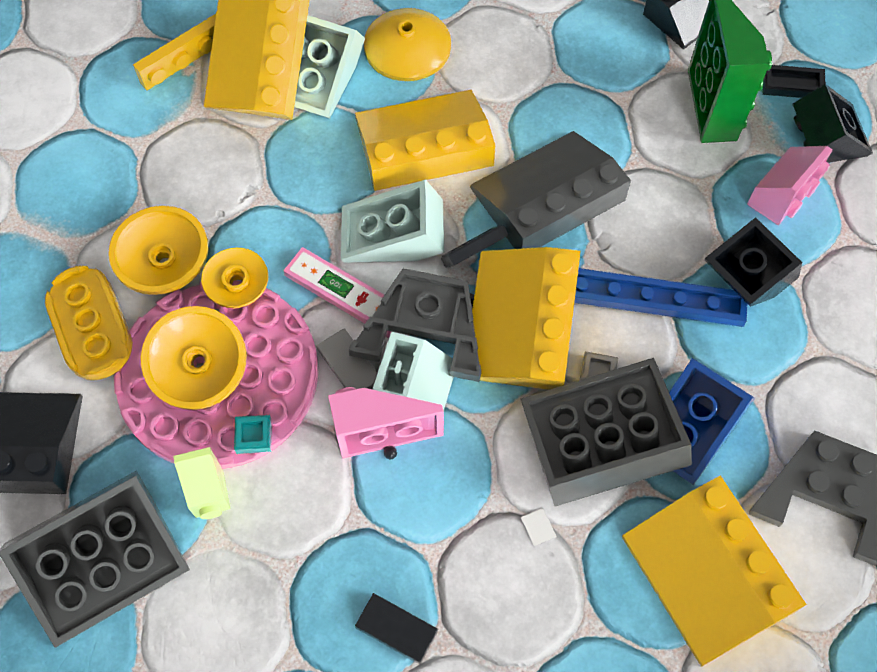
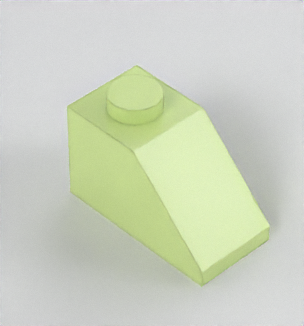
[173,447,231,519]

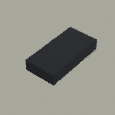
[763,65,826,98]
[441,225,509,268]
[355,593,438,665]

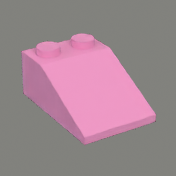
[328,387,444,458]

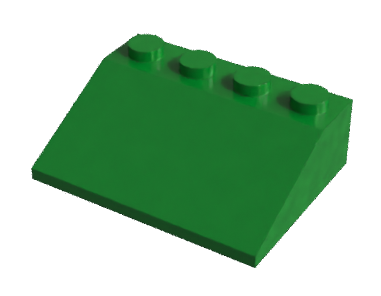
[687,0,772,143]

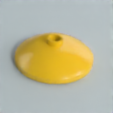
[364,8,451,81]
[109,206,208,295]
[141,306,247,410]

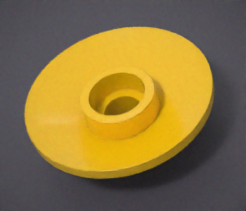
[201,247,268,308]

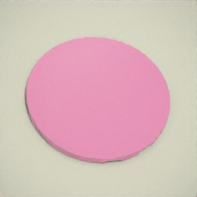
[114,280,319,469]

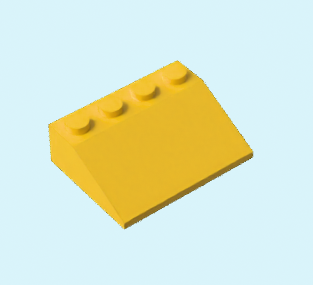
[203,0,310,120]
[355,89,496,191]
[472,247,581,390]
[622,475,807,667]

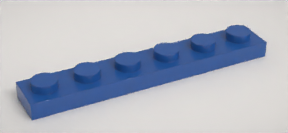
[574,268,748,327]

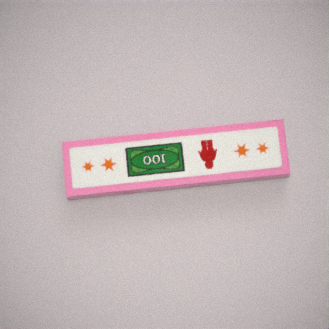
[283,247,397,338]

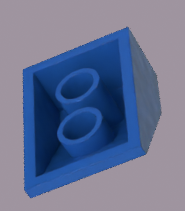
[669,358,755,485]

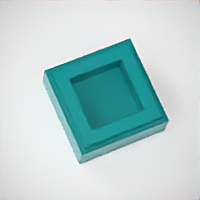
[234,415,272,454]

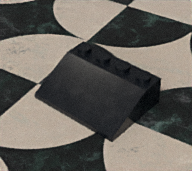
[0,392,83,494]

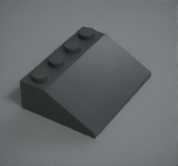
[470,131,631,249]
[520,358,692,507]
[0,471,190,648]

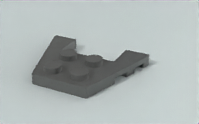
[349,268,481,382]
[748,430,877,567]

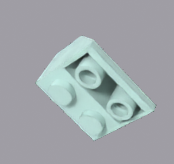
[372,331,454,411]

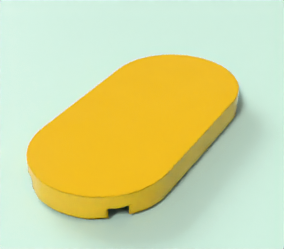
[45,266,133,380]

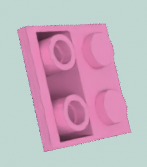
[747,146,833,226]

